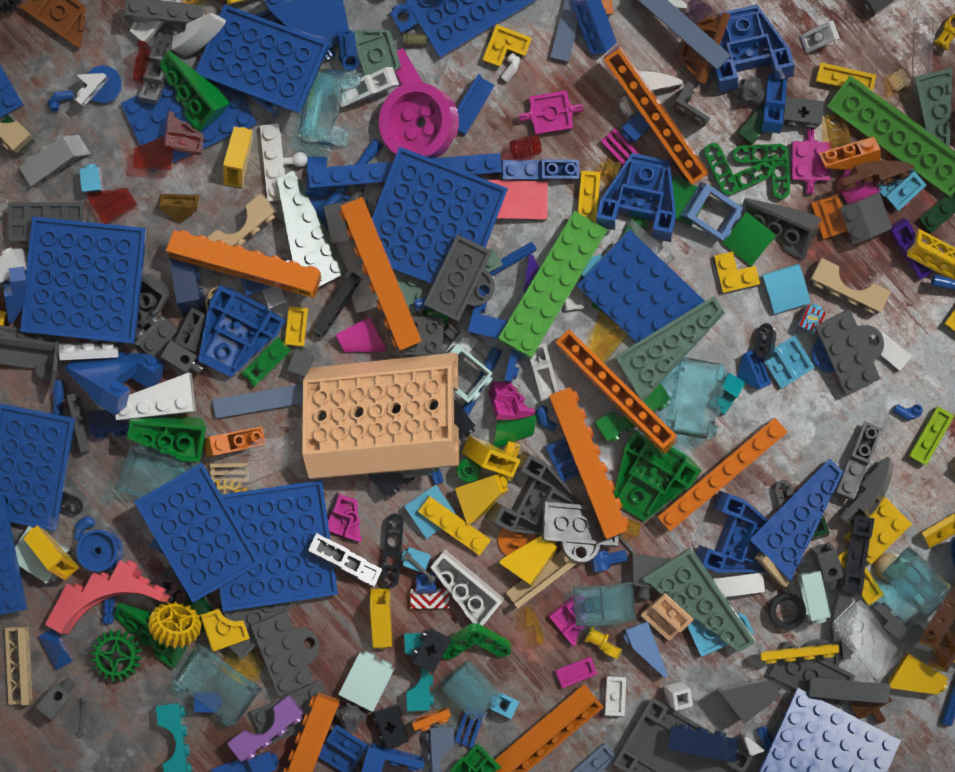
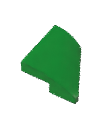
[494,415,536,448]
[450,743,502,772]

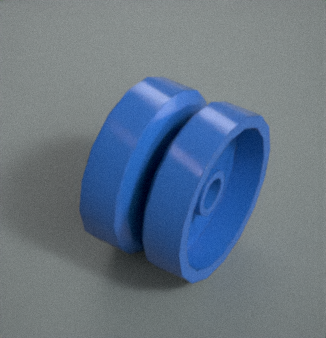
[76,529,124,572]

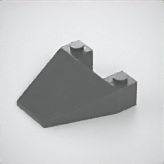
[487,451,584,535]

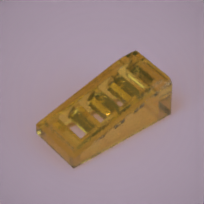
[825,113,851,149]

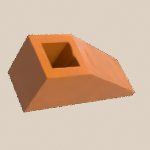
[819,137,881,170]
[203,426,266,458]

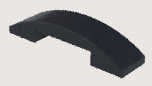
[842,515,875,595]

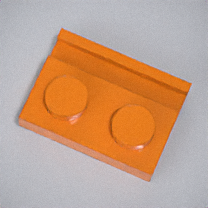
[811,194,848,239]

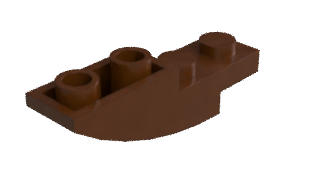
[836,160,915,192]

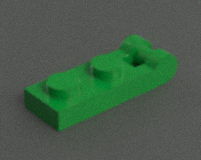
[241,337,292,388]

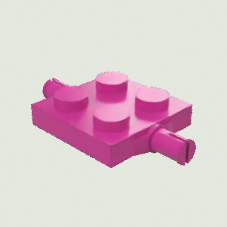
[519,90,584,135]
[791,128,831,194]

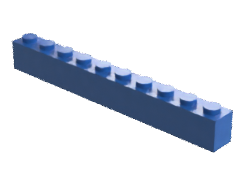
[308,153,502,190]

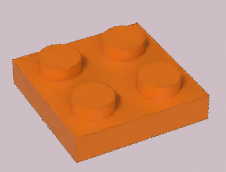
[412,705,452,732]

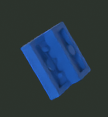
[545,436,580,482]
[318,724,369,772]

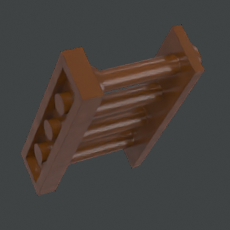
[918,584,955,673]

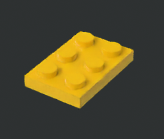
[844,497,912,564]

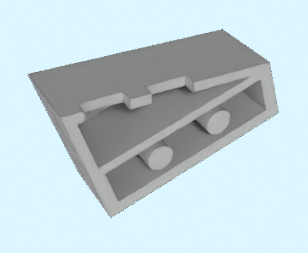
[19,135,90,187]

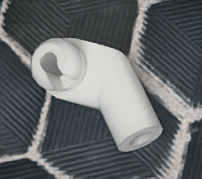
[501,53,520,82]

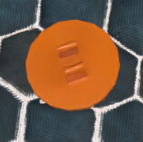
[498,527,536,556]

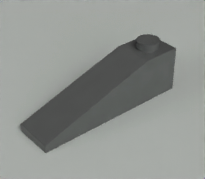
[741,198,822,259]
[109,274,169,349]

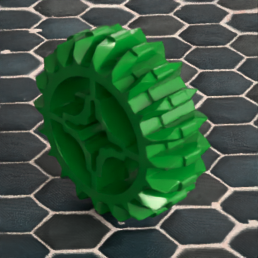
[90,629,143,682]

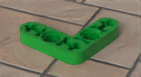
[704,143,772,196]
[732,144,790,200]
[442,623,511,660]

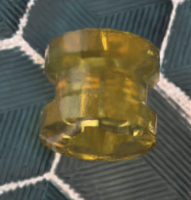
[601,157,622,180]

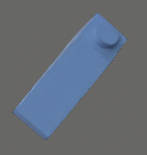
[623,621,668,677]

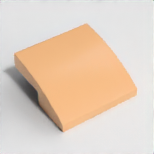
[641,593,693,641]

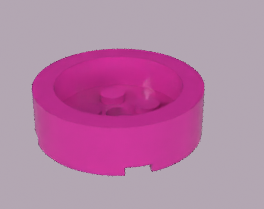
[379,82,459,158]

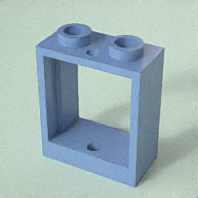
[681,183,743,240]

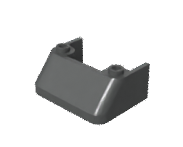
[0,325,60,394]

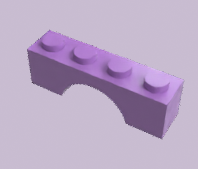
[227,694,304,762]

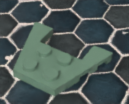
[335,30,402,75]

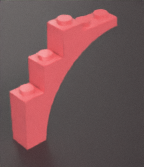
[45,559,170,635]

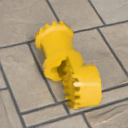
[934,14,955,51]
[584,626,622,659]

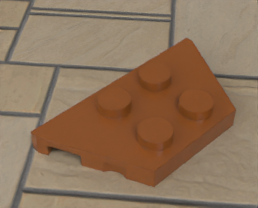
[19,0,87,49]
[677,12,731,84]

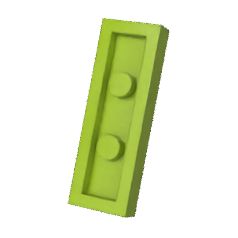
[909,406,955,466]

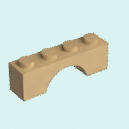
[0,121,34,153]
[207,194,278,247]
[809,258,891,315]

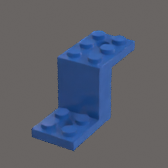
[468,285,522,383]
[362,743,426,772]

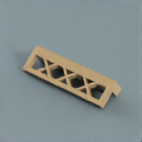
[506,550,577,609]
[5,626,33,705]

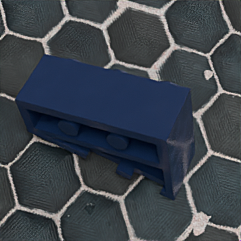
[169,258,206,318]
[668,723,739,762]

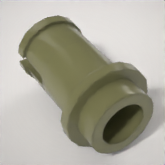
[403,32,426,47]

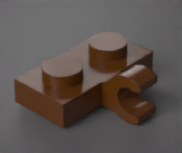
[848,696,892,724]

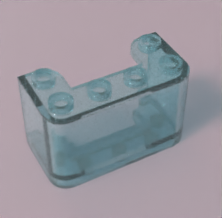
[665,357,727,440]
[115,443,198,497]

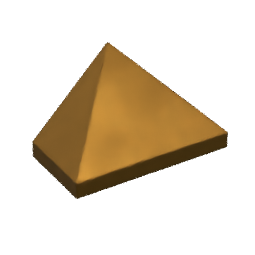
[159,194,200,224]

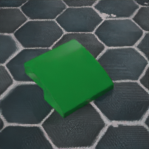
[672,175,710,228]
[721,212,776,266]

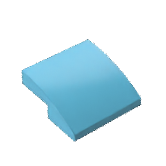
[872,158,926,211]
[762,264,811,314]
[764,335,815,389]
[404,485,456,539]

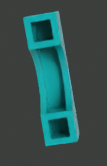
[404,632,434,711]
[156,701,193,772]

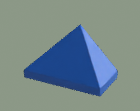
[737,349,771,389]
[38,629,73,670]

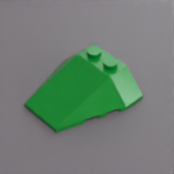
[614,429,701,522]

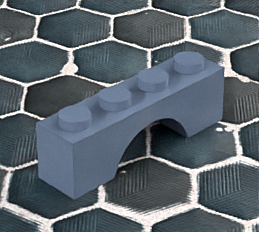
[427,725,455,772]

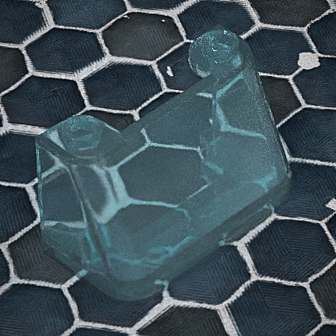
[298,68,362,150]
[173,643,262,727]

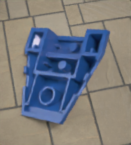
[198,285,286,377]

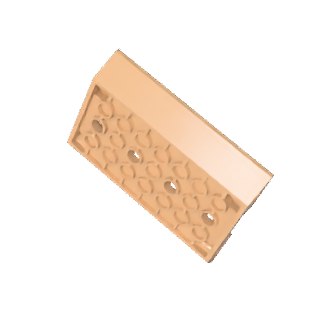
[302,353,459,479]

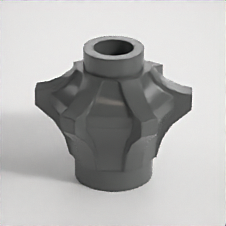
[737,76,766,105]
[336,702,366,732]

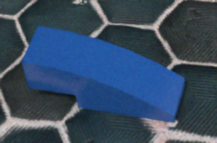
[761,74,787,134]
[3,267,26,323]

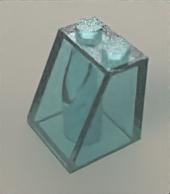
[882,547,952,616]
[573,582,636,626]
[442,658,502,722]

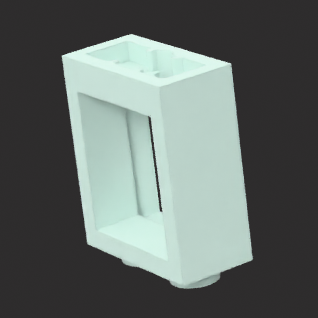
[449,344,493,403]
[797,570,830,624]

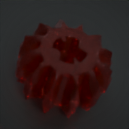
[509,135,542,159]

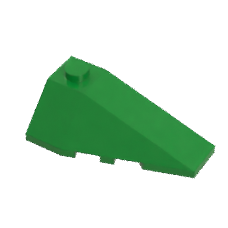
[159,51,230,133]
[127,416,206,462]
[115,603,188,669]

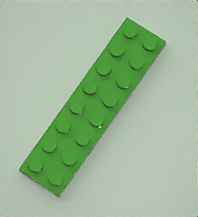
[827,74,955,197]
[498,211,608,359]

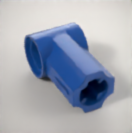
[337,30,359,71]

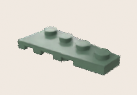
[914,67,953,147]

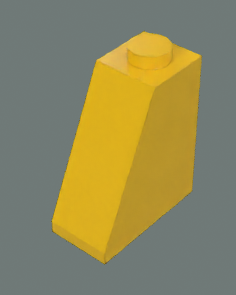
[223,127,253,188]
[461,436,521,478]
[455,473,508,525]
[23,525,79,580]
[499,536,558,586]
[370,588,393,649]
[887,652,948,695]

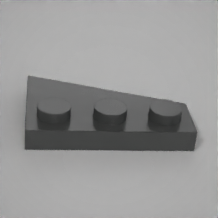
[67,394,91,453]

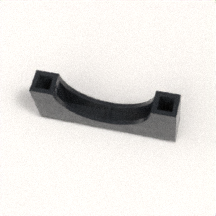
[367,397,477,497]

